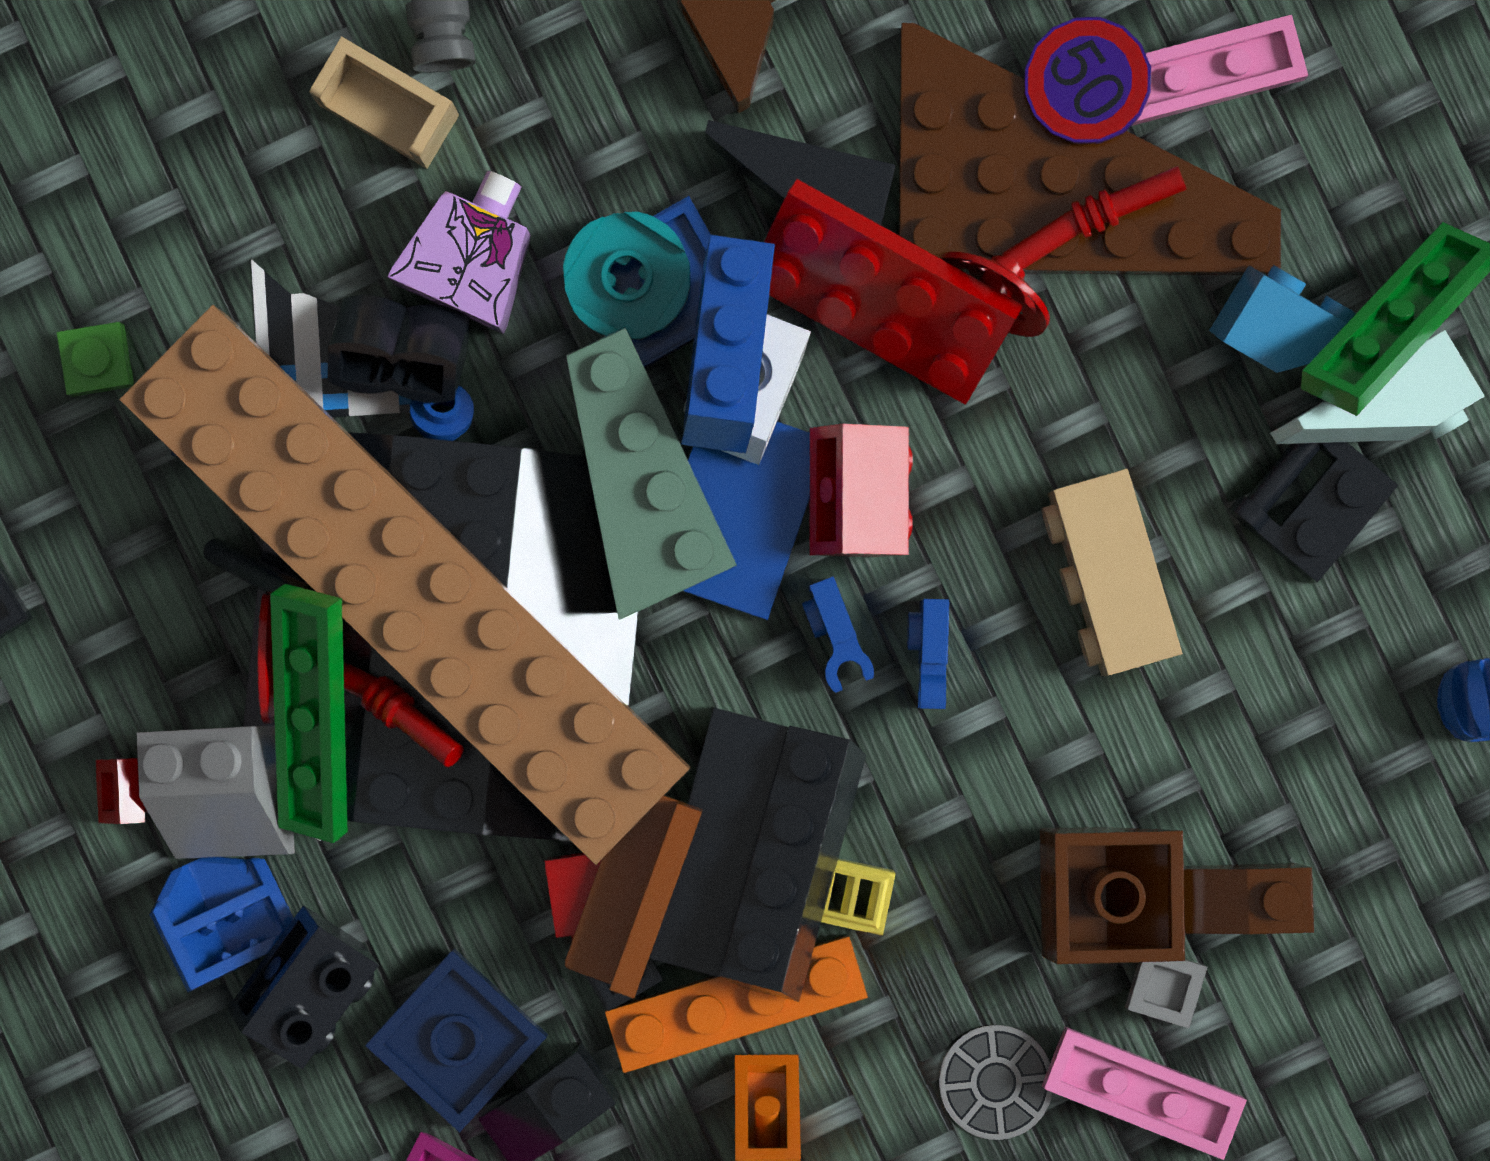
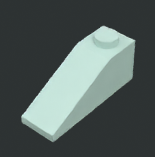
[1270,330,1484,444]

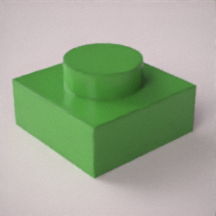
[57,322,134,397]

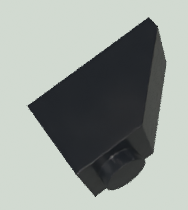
[478,1042,619,1161]

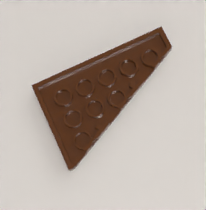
[899,23,1281,276]

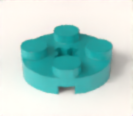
[563,212,690,340]

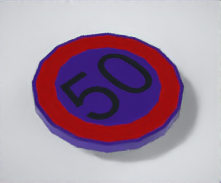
[1025,17,1151,144]

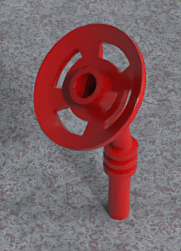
[939,166,1187,337]
[258,594,464,767]

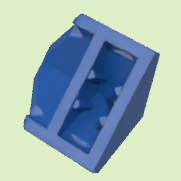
[150,857,293,992]

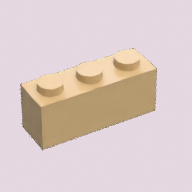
[1042,469,1183,676]

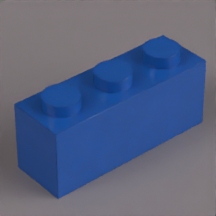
[681,235,775,454]

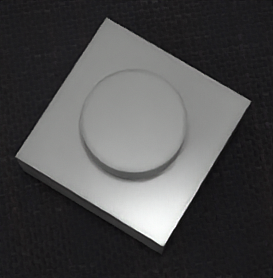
[1125,959,1208,1028]

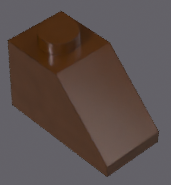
[676,0,776,114]

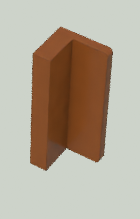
[565,795,703,999]

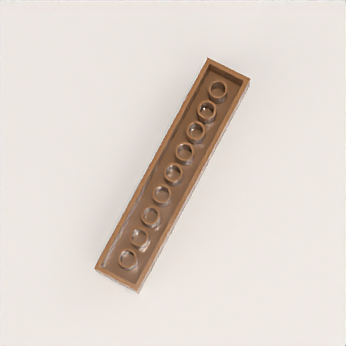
[119,305,690,865]

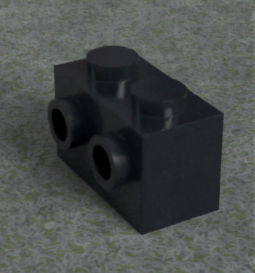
[227,905,379,1069]

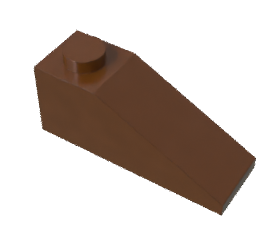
[1184,863,1314,934]

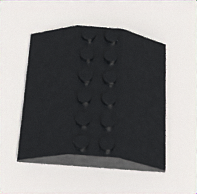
[243,432,638,841]

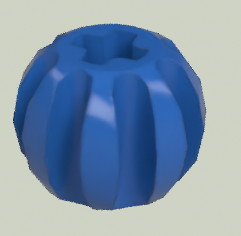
[1437,658,1490,742]

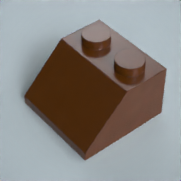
[1040,827,1185,964]

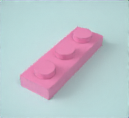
[1132,15,1308,126]
[1042,1026,1247,1160]

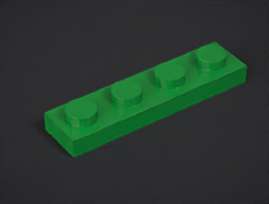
[1301,222,1490,416]
[270,584,348,844]

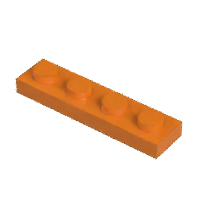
[605,934,868,1073]

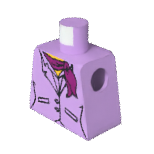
[388,171,531,334]

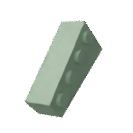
[566,327,737,620]

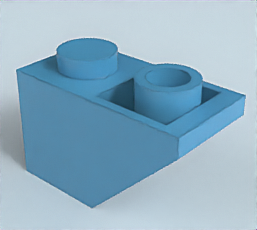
[1209,265,1356,373]

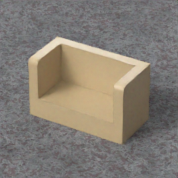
[309,36,459,169]

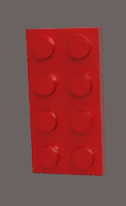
[764,179,1023,405]

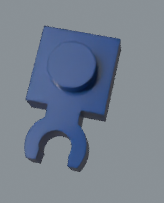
[907,599,949,709]

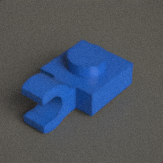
[802,576,874,693]

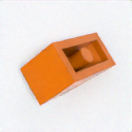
[735,1055,801,1161]

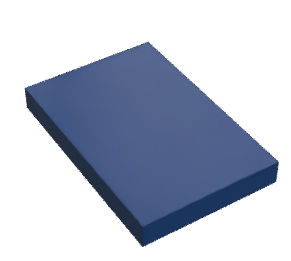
[683,422,810,620]

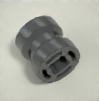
[405,0,476,73]

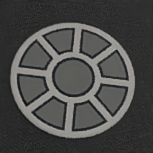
[939,1025,1053,1140]

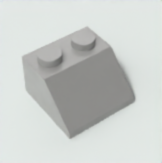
[137,726,295,859]

